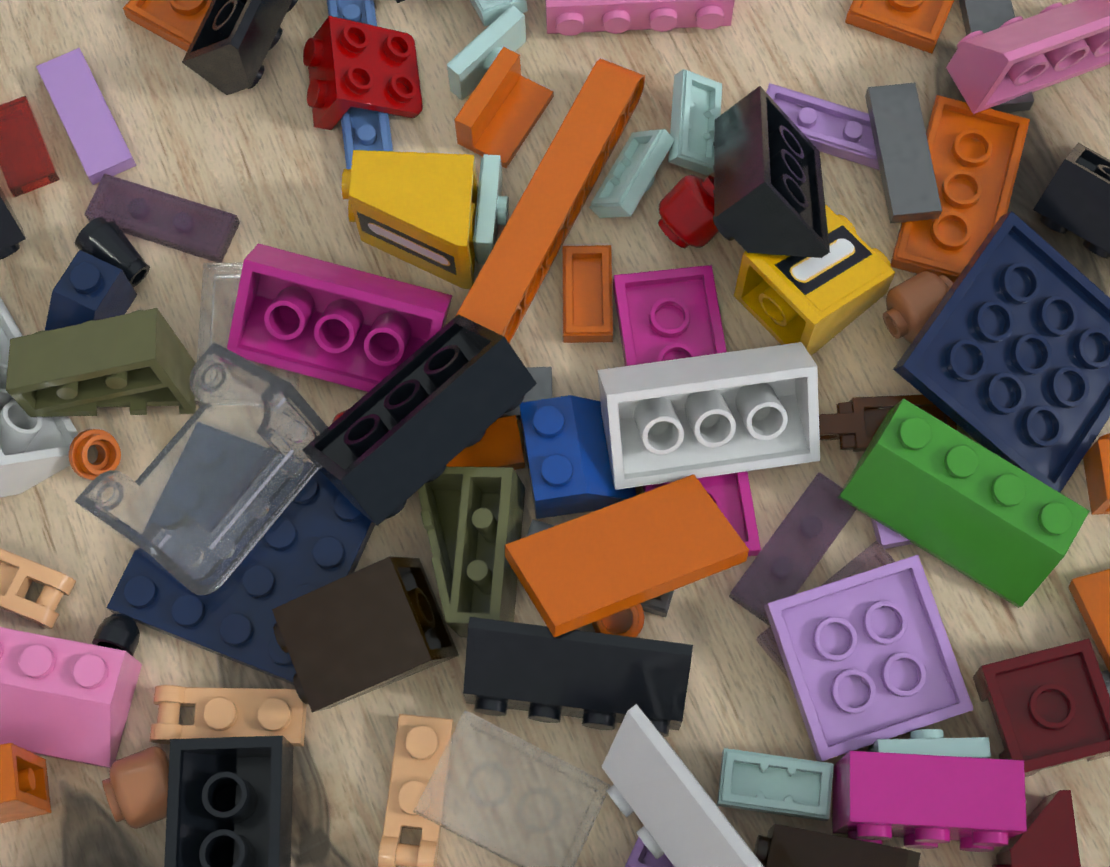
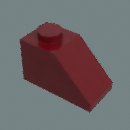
[992,790,1081,867]

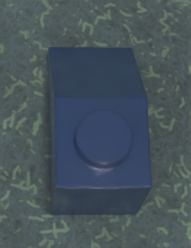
[45,250,137,331]

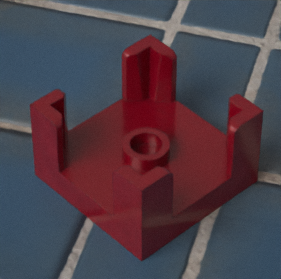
[973,638,1110,777]

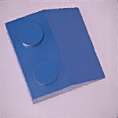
[519,395,637,519]

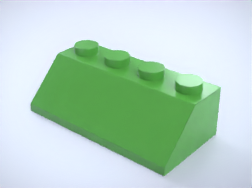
[838,398,1090,608]

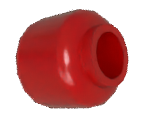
[658,175,719,249]

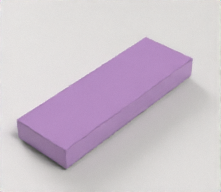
[36,48,137,185]
[766,83,880,170]

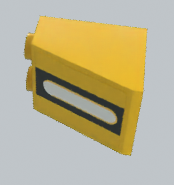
[342,150,478,289]
[734,204,896,356]

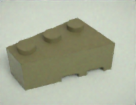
[418,466,525,638]

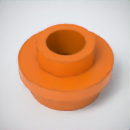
[69,429,121,480]

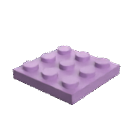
[764,555,974,761]

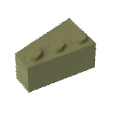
[6,308,197,417]

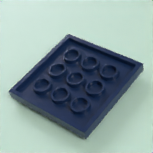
[893,211,1110,493]
[107,423,375,685]

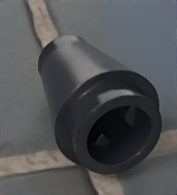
[75,217,150,287]

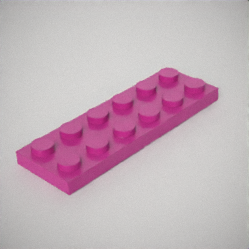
[613,265,761,557]

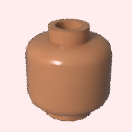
[883,271,953,343]
[102,746,169,829]

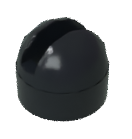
[92,614,140,656]

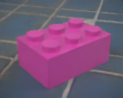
[832,751,1027,852]

